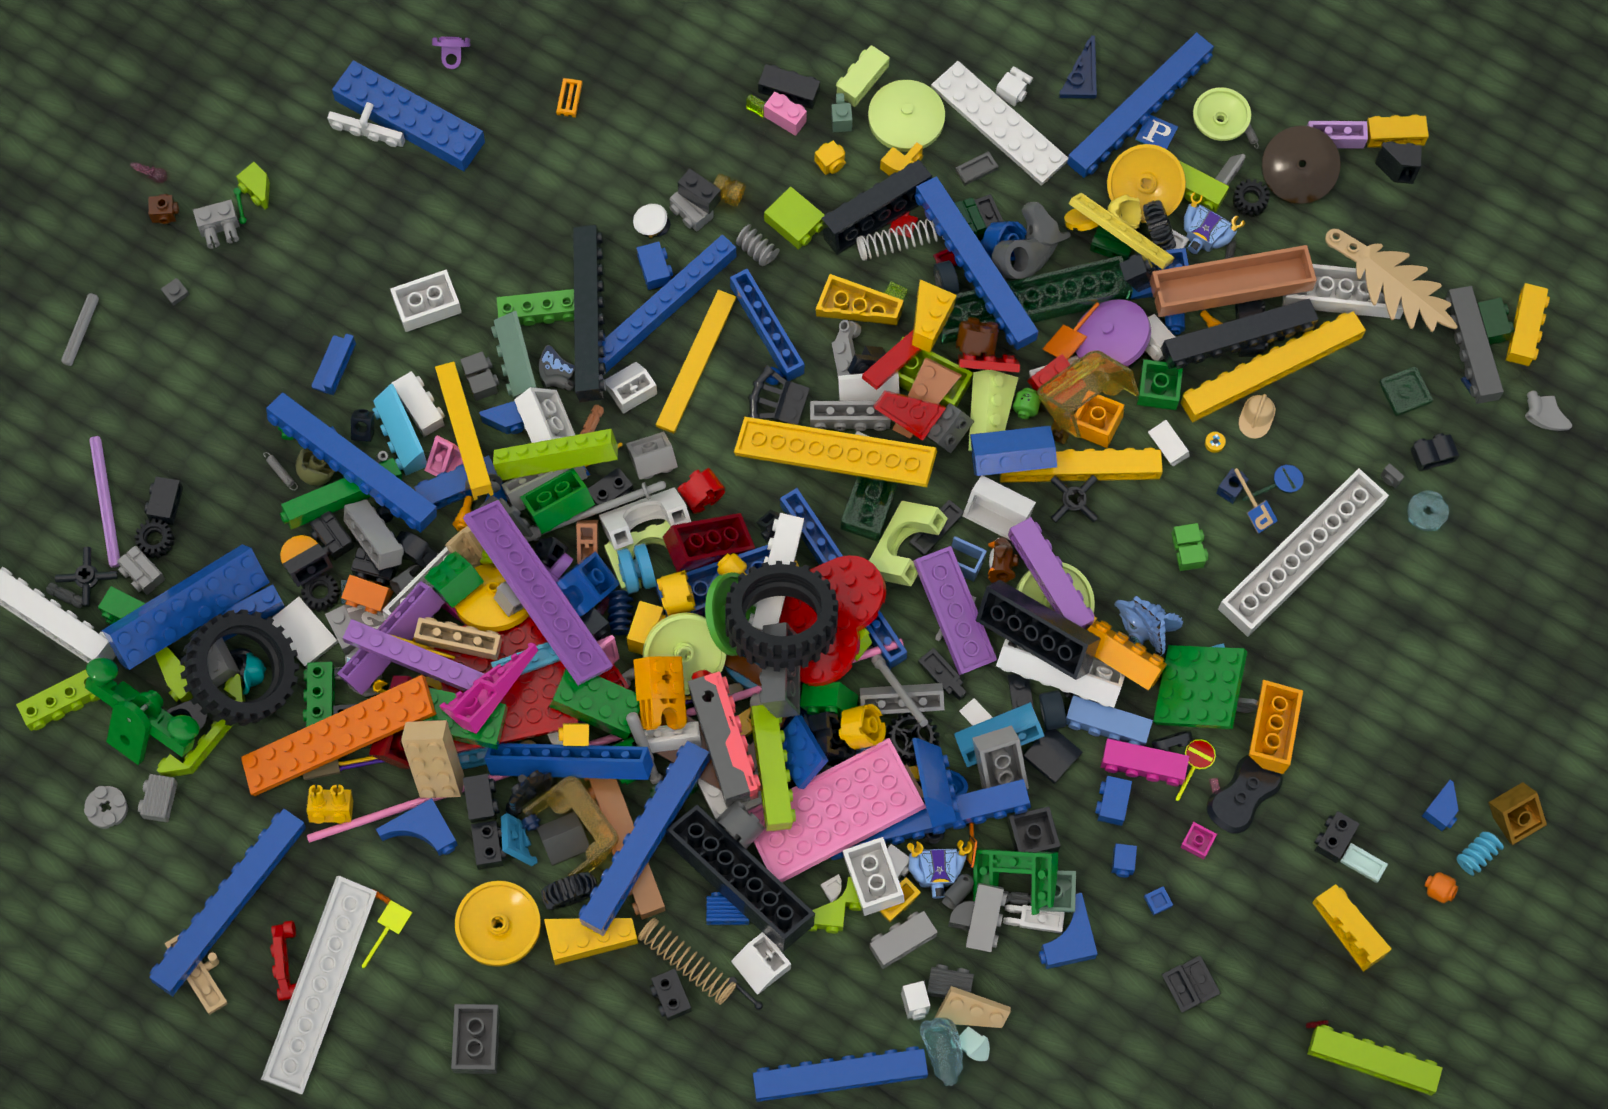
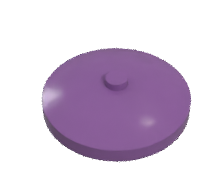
[1075,299,1151,372]

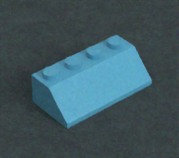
[372,384,427,475]

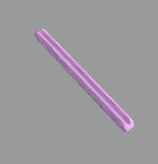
[89,436,120,568]

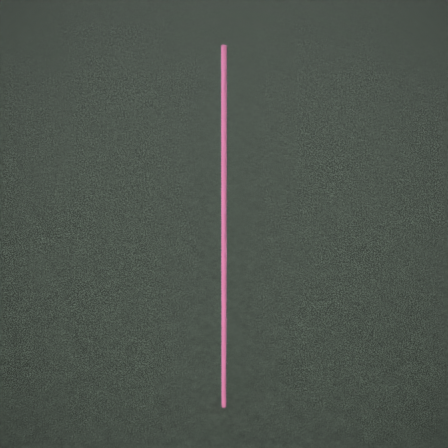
[307,639,904,843]

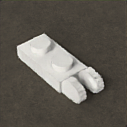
[1003,905,1065,934]

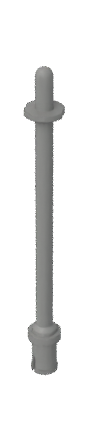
[524,481,666,542]

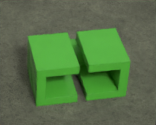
[1171,523,1208,571]

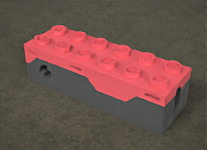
[688,670,761,808]

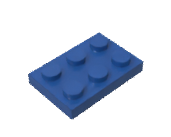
[782,715,828,789]

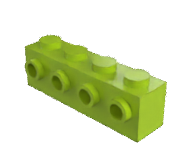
[16,670,100,731]

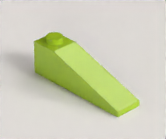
[155,647,193,703]

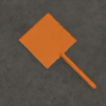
[1043,302,1099,360]

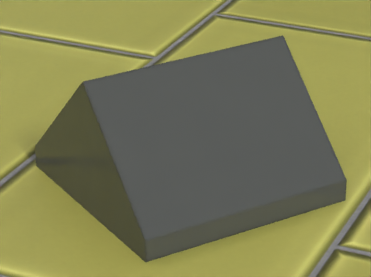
[536,812,591,866]

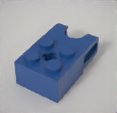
[556,551,620,617]

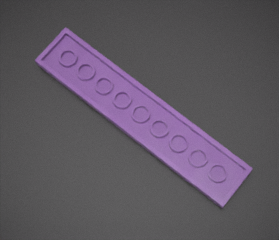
[463,500,613,686]

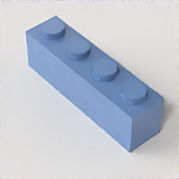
[1066,695,1153,746]

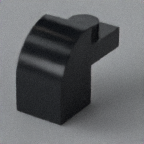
[848,346,886,375]
[396,531,438,570]

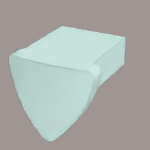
[954,1026,990,1061]

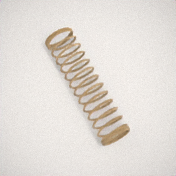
[638,918,736,1005]

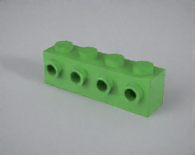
[497,289,574,326]

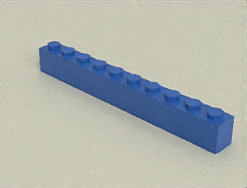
[1067,32,1214,178]
[915,176,1038,350]
[602,234,736,375]
[266,392,437,533]
[780,488,907,669]
[579,741,711,936]
[828,779,1031,860]
[149,809,306,997]

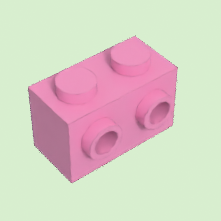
[764,92,807,136]

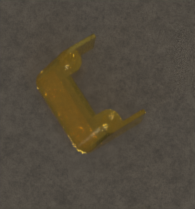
[1037,350,1139,438]
[523,776,619,876]

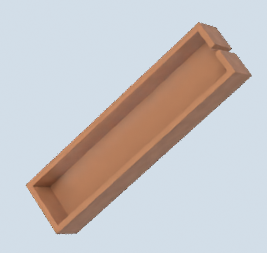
[1150,245,1317,317]

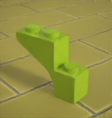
[808,877,862,934]

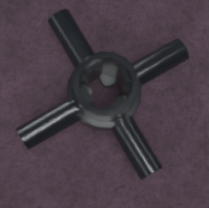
[1050,475,1098,523]

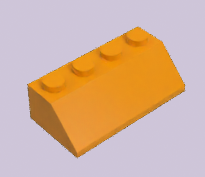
[1249,680,1303,774]

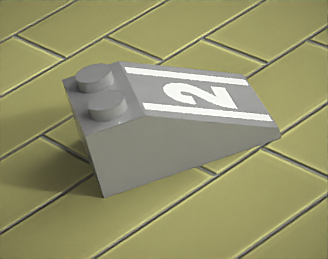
[325,603,389,656]

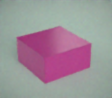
[1181,822,1217,860]

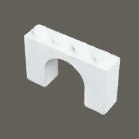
[599,487,691,550]

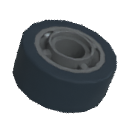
[934,260,959,297]

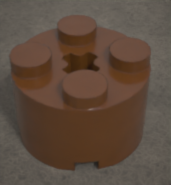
[956,317,999,356]

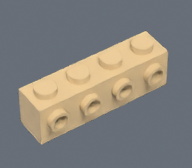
[414,617,502,661]

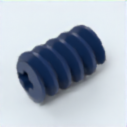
[607,590,634,635]

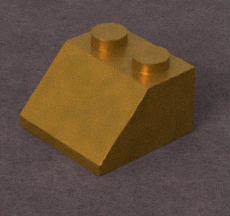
[1489,782,1547,845]

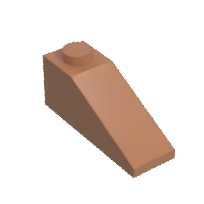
[576,520,599,564]

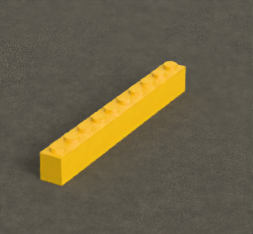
[1181,311,1366,423]

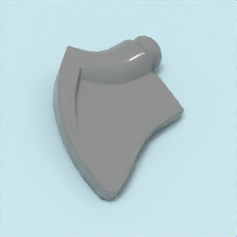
[1525,391,1572,431]

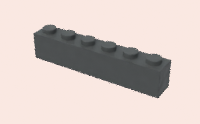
[1444,286,1504,404]

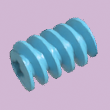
[1457,832,1504,876]

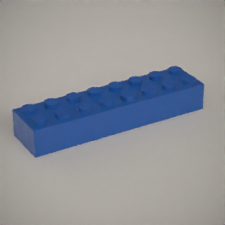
[332,60,485,171]
[102,544,270,670]

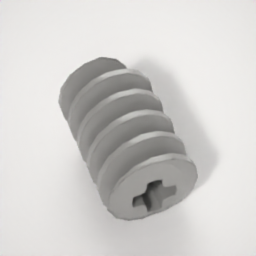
[736,224,780,266]

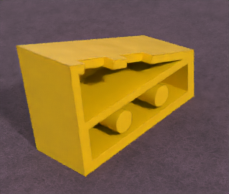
[912,280,956,353]

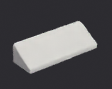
[643,721,701,753]

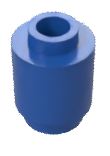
[1165,313,1185,335]

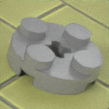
[84,786,128,829]

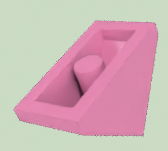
[425,435,463,476]

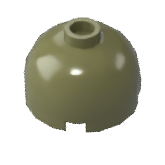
[295,448,335,486]

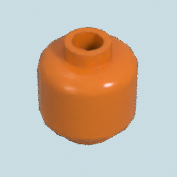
[1425,872,1458,903]

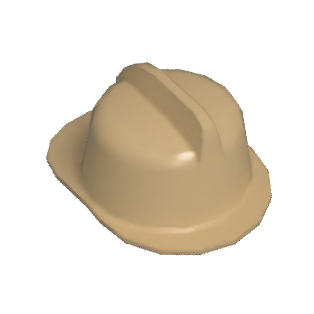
[1239,394,1276,439]

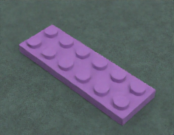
[913,546,997,675]

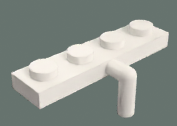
[327,102,405,147]

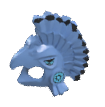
[1114,596,1183,656]

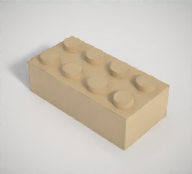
[401,720,465,798]

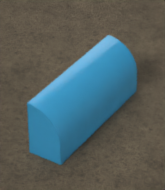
[954,702,1044,767]

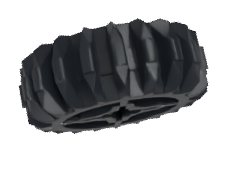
[1143,200,1176,250]
[885,712,940,767]
[541,872,597,910]

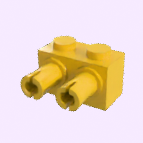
[307,785,354,824]

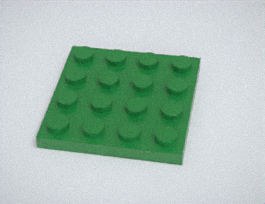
[1153,645,1247,729]

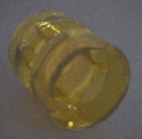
[713,174,746,207]

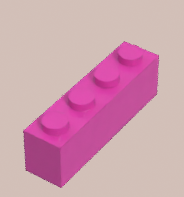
[1101,739,1189,786]

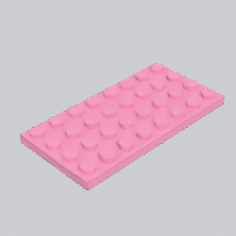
[747,738,926,882]

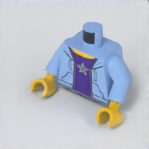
[1184,192,1245,254]
[907,840,972,899]

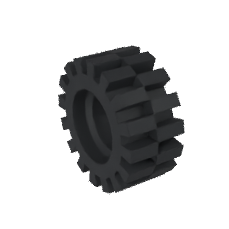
[1233,179,1270,217]
[135,519,175,558]
[301,573,340,612]

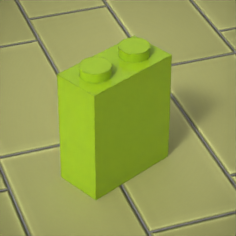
[764,187,824,250]

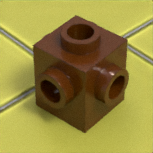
[148,194,179,224]

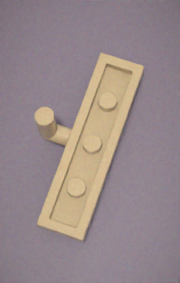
[164,935,228,1015]

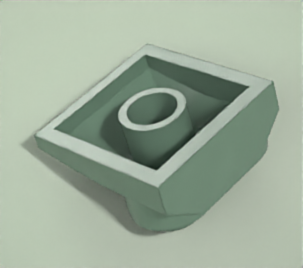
[1039,871,1076,912]

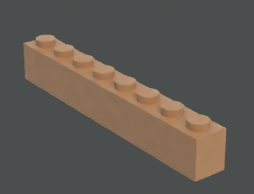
[584,778,666,920]

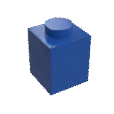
[1111,844,1137,877]

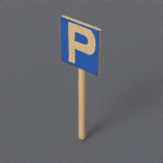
[1234,468,1278,533]

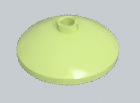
[1193,88,1251,141]

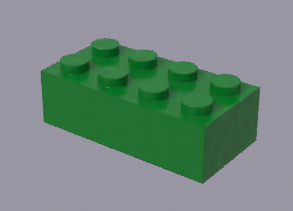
[549,668,640,740]
[423,688,508,750]

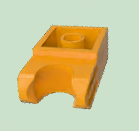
[634,656,686,730]

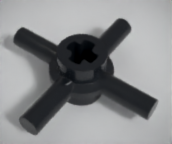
[55,547,118,607]

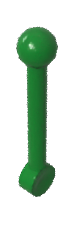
[233,188,247,224]

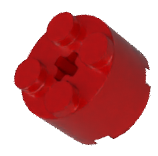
[677,468,726,514]

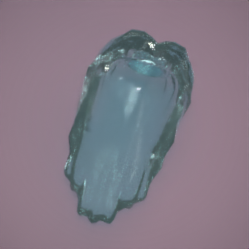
[920,1017,963,1086]

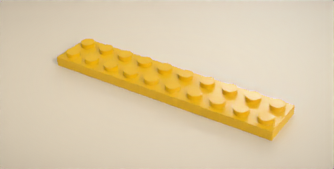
[734,417,937,487]

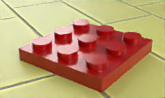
[958,352,1020,372]

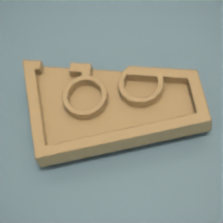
[934,986,1011,1028]

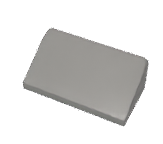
[1215,154,1245,186]

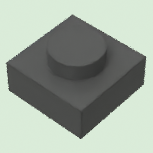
[161,278,189,306]
[1380,463,1405,489]

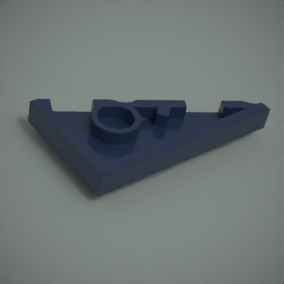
[1059,35,1097,99]

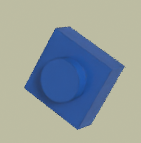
[1144,886,1173,916]

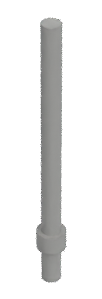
[868,646,928,727]

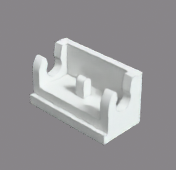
[1148,420,1190,466]

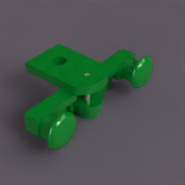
[85,657,199,765]

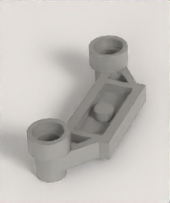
[832,320,861,376]

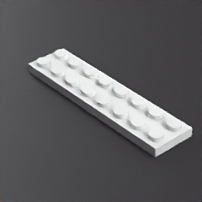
[931,61,1068,186]

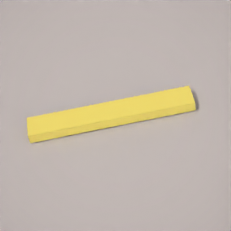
[1069,193,1174,269]

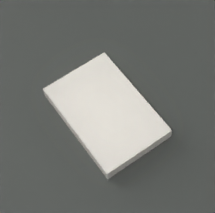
[838,372,899,401]
[272,597,338,668]

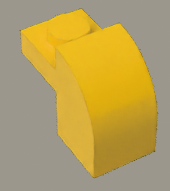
[880,142,923,176]

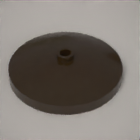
[1262,126,1340,204]

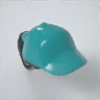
[229,648,266,695]

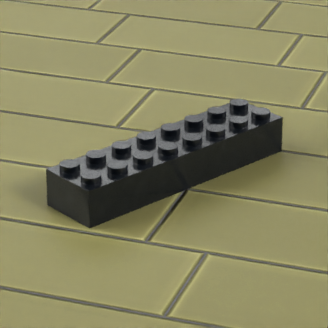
[666,805,815,952]

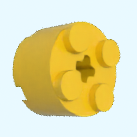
[657,570,696,616]
[839,704,886,750]

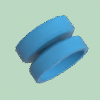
[617,543,656,594]

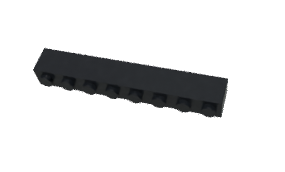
[1160,299,1319,369]

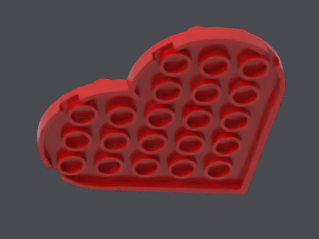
[779,555,886,686]

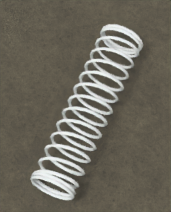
[857,219,943,261]

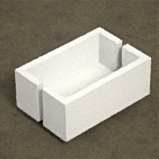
[963,475,1036,541]

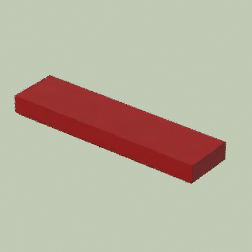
[862,330,922,390]

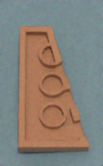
[892,358,962,438]

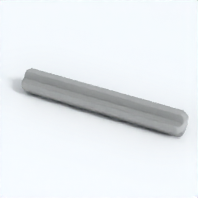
[61,293,99,366]

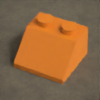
[341,575,394,614]

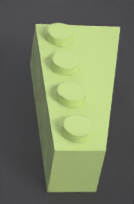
[968,370,1018,451]

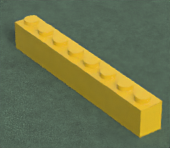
[1000,448,1162,482]

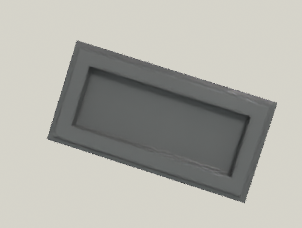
[955,151,999,186]

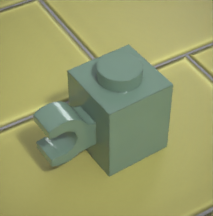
[831,93,852,132]

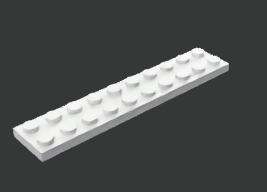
[261,876,377,1094]

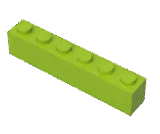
[493,429,618,480]
[750,705,796,831]
[1307,1025,1442,1096]

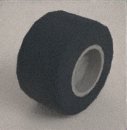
[1039,690,1067,730]

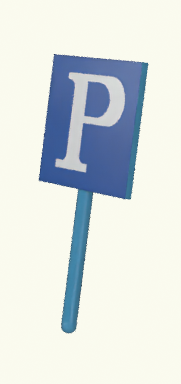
[1135,115,1178,149]

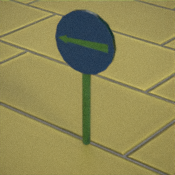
[1242,465,1304,501]

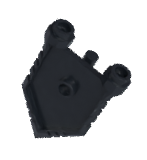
[505,770,557,817]

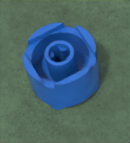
[981,221,1026,261]

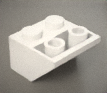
[605,362,657,414]
[731,932,791,995]

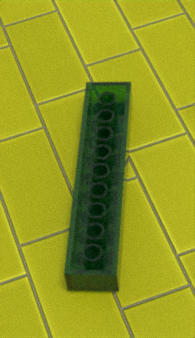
[939,255,1133,344]

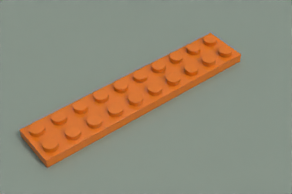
[241,675,436,796]

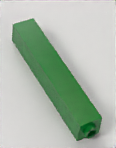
[280,458,402,530]

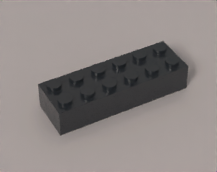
[821,160,932,255]
[976,580,1101,680]

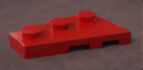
[873,390,946,441]

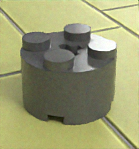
[715,800,765,849]

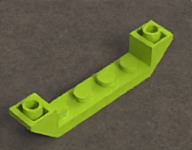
[157,673,246,777]

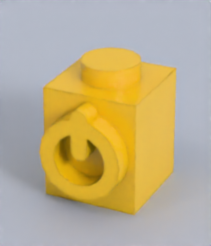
[814,140,846,175]

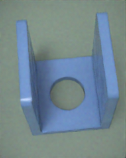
[952,536,987,582]

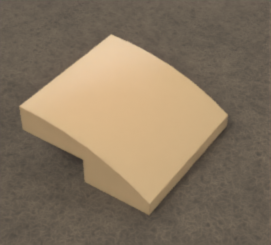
[445,526,484,568]

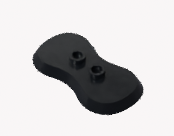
[1207,755,1283,834]

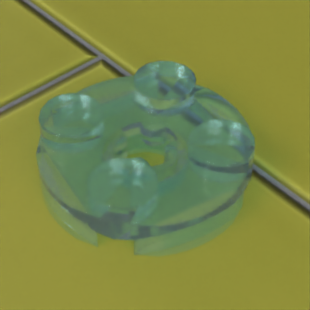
[1407,490,1449,531]

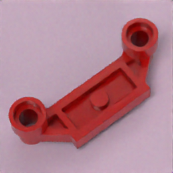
[270,920,297,1001]

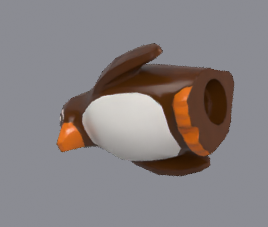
[988,537,1018,583]

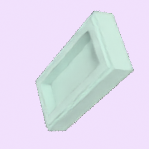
[1340,843,1388,883]

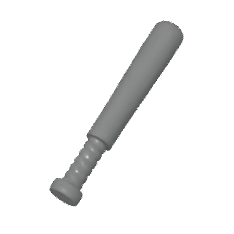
[626,712,663,784]

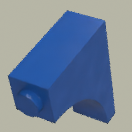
[376,798,458,856]
[1039,893,1097,969]

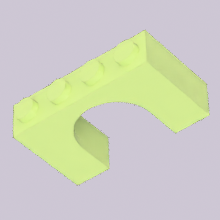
[869,501,948,586]
[604,520,671,591]

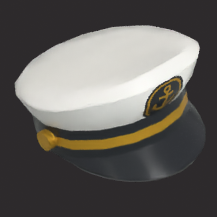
[633,204,671,238]

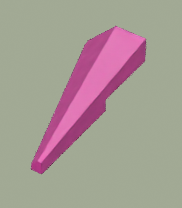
[440,642,538,734]

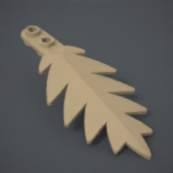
[1325,229,1457,332]

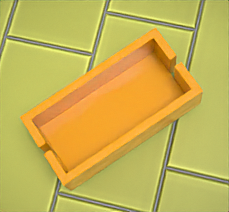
[1088,621,1167,690]

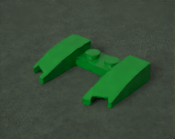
[973,848,1058,915]

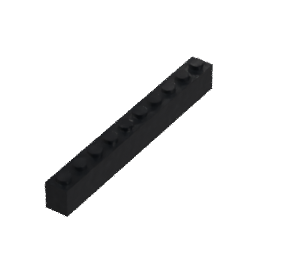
[573,224,606,402]

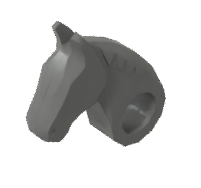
[992,202,1071,279]

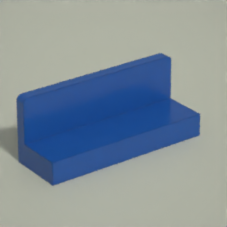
[312,334,356,396]

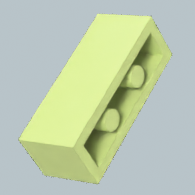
[836,45,890,107]

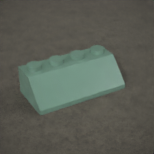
[491,311,536,399]

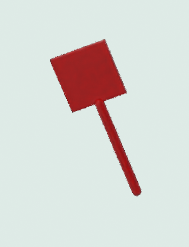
[890,211,918,238]

